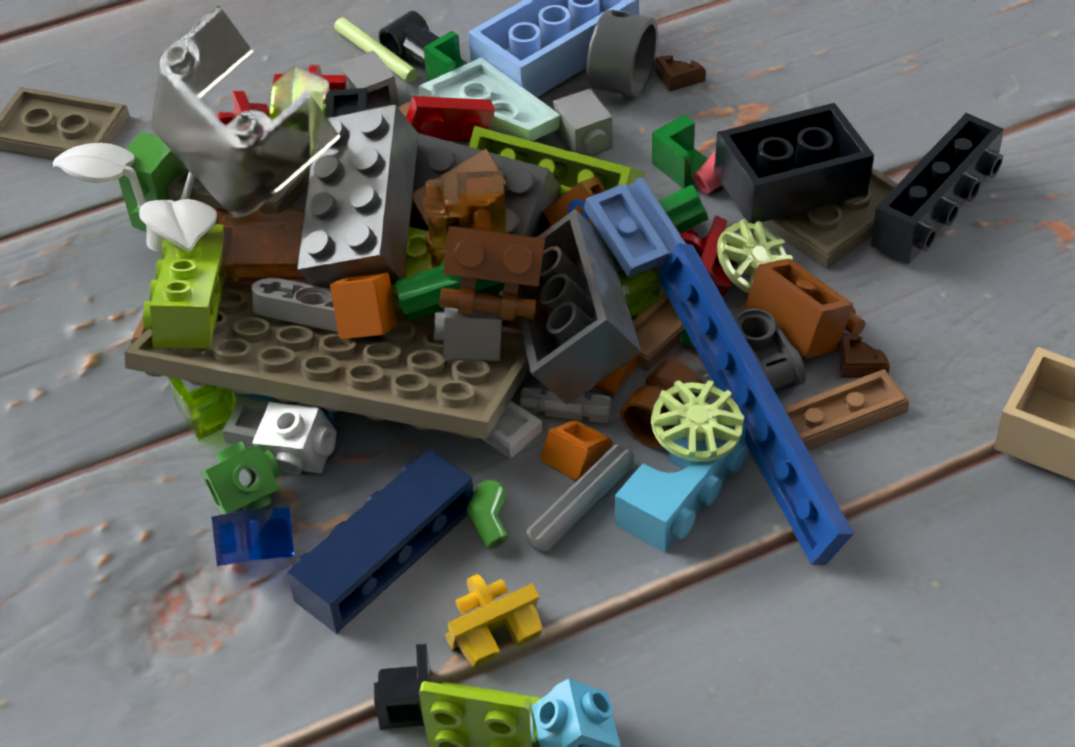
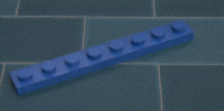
[656,243,854,565]

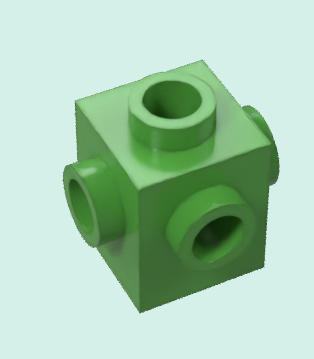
[200,440,281,515]

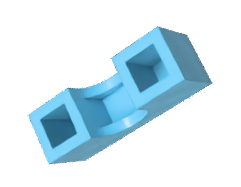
[615,424,748,552]

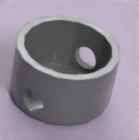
[586,9,658,97]

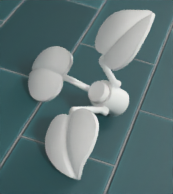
[53,130,260,253]

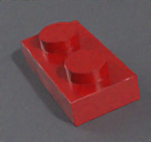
[406,96,495,142]

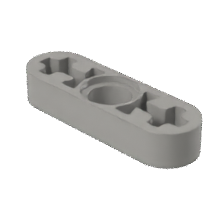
[252,278,338,332]

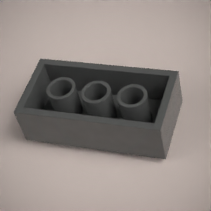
[297,104,418,289]
[409,133,561,238]
[517,209,641,404]

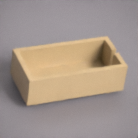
[994,347,1075,480]

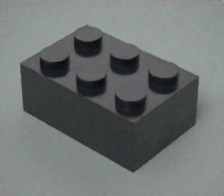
[714,103,874,224]

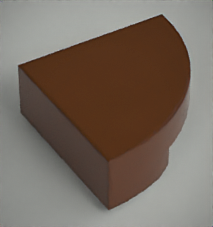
[653,55,706,92]
[838,333,890,378]

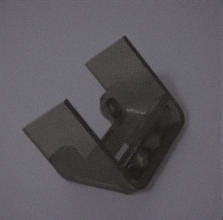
[151,6,340,217]

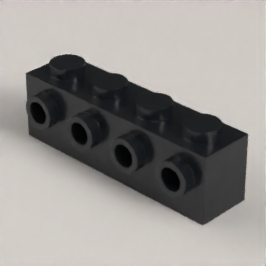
[871,113,1004,264]

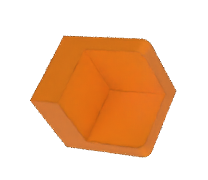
[330,272,397,339]

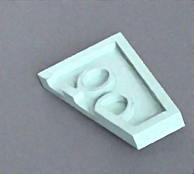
[419,57,560,141]

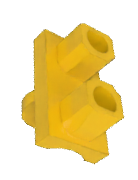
[445,573,543,668]

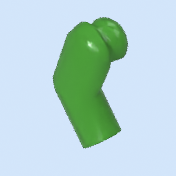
[467,480,509,549]

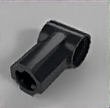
[378,11,440,69]

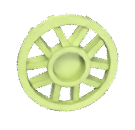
[717,219,793,294]
[651,380,744,462]

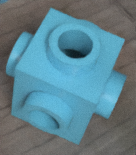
[532,678,621,747]

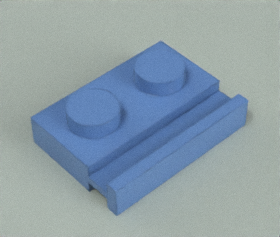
[584,177,686,278]

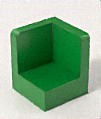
[423,31,468,82]
[652,115,708,188]

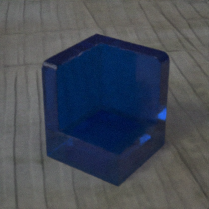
[211,507,294,566]

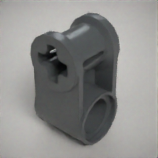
[735,308,806,389]

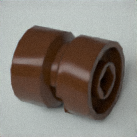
[620,360,708,450]

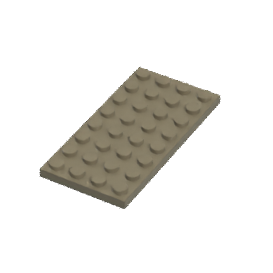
[124,276,530,440]

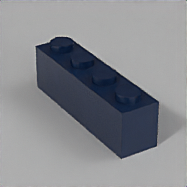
[287,449,474,634]

